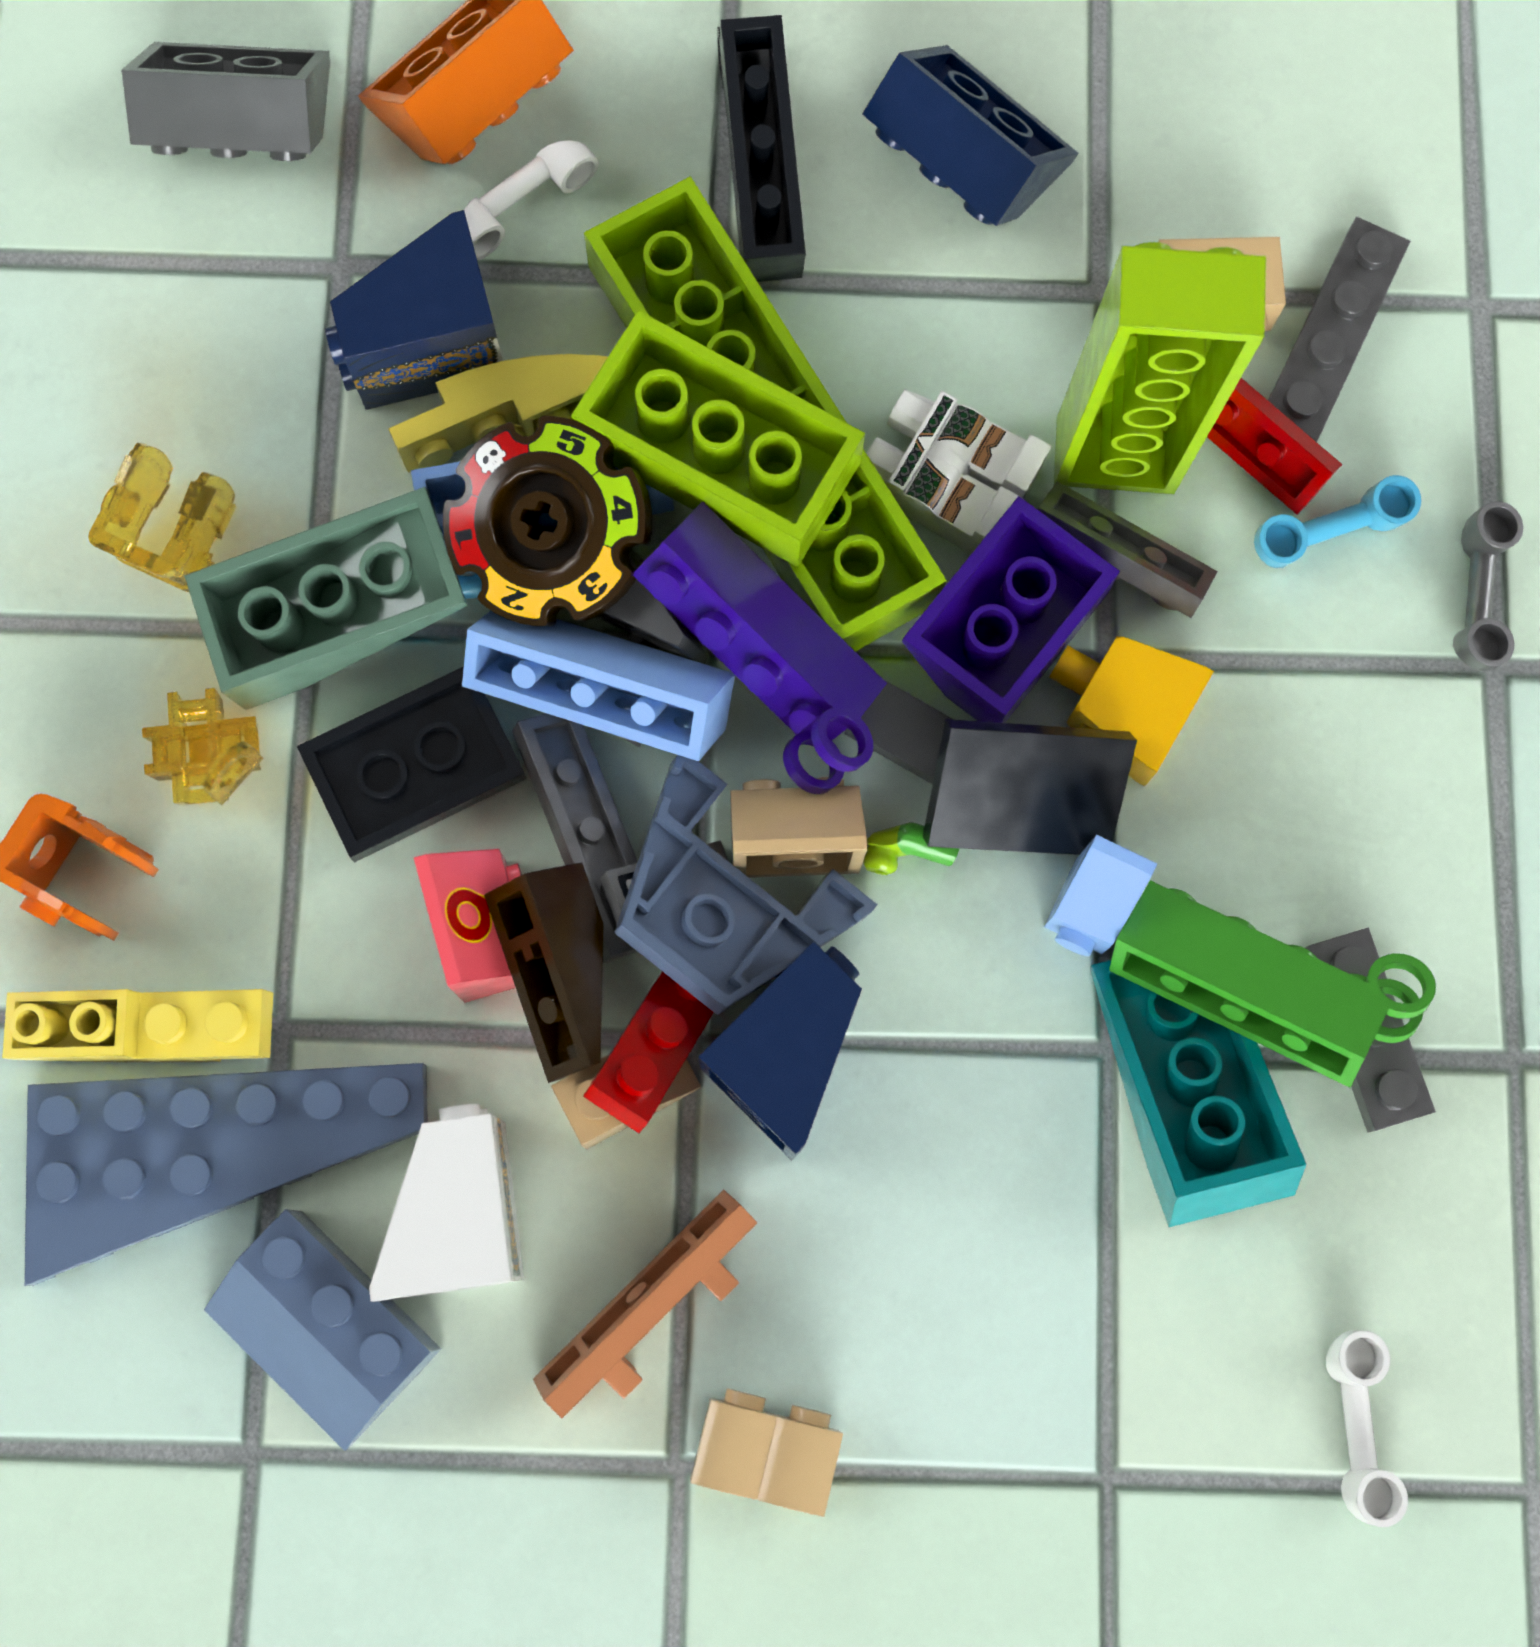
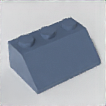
[204,1209,441,1451]

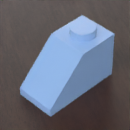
[1044,835,1157,956]

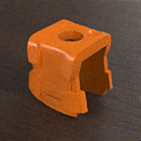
[0,794,159,941]

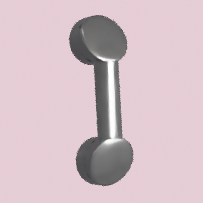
[1453,501,1523,671]

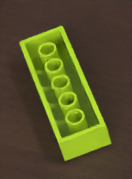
[1053,242,1266,494]

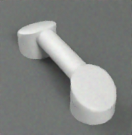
[464,140,599,261]
[1326,1330,1408,1527]

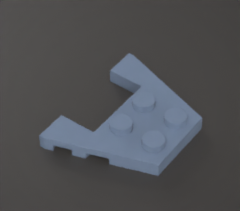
[614,755,878,1015]

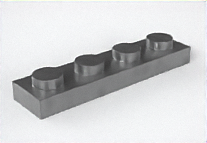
[1268,216,1411,442]
[512,713,638,963]

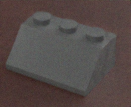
[121,42,330,161]

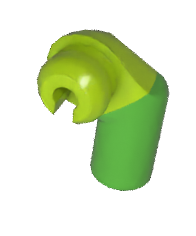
[863,822,959,875]

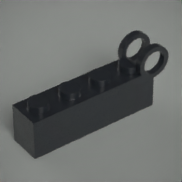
[717,15,806,282]

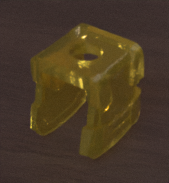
[88,443,237,592]

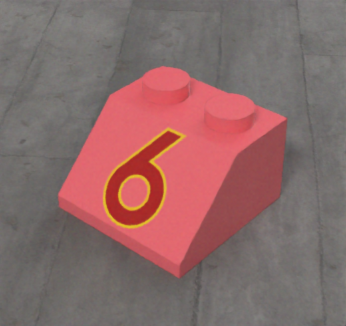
[414,849,522,1003]

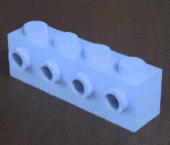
[462,610,735,761]

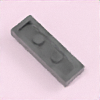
[1037,481,1218,618]
[1305,927,1436,1133]

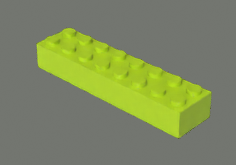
[584,176,947,652]

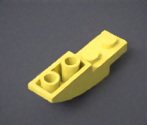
[388,354,608,472]
[2,989,274,1062]

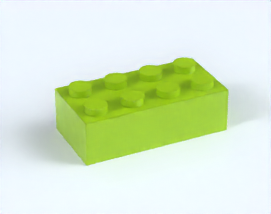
[571,310,865,567]

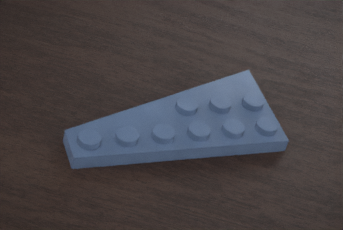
[24,1063,428,1286]

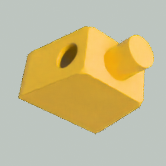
[1049,636,1214,786]

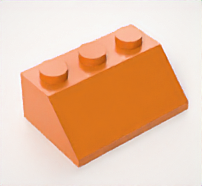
[358,0,574,165]

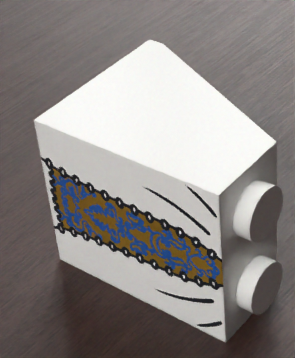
[369,1104,524,1302]

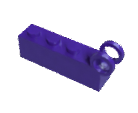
[633,501,887,794]

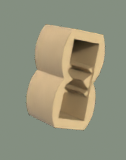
[690,1388,843,1517]

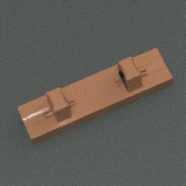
[533,1190,758,1418]

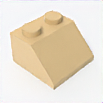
[730,777,867,878]

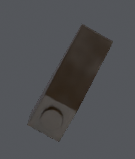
[484,862,604,1083]

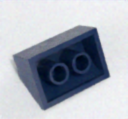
[862,45,1079,226]

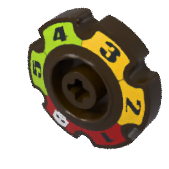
[443,416,653,626]

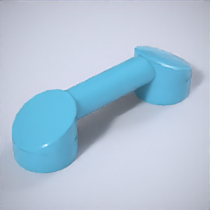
[1254,475,1421,568]

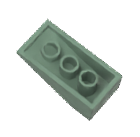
[184,487,468,710]

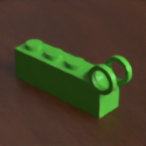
[1109,880,1436,1088]

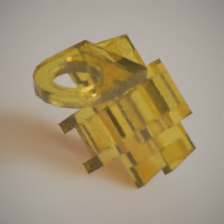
[142,688,263,806]

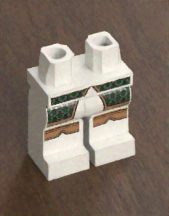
[866,390,1052,554]

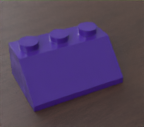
[902,496,1120,723]

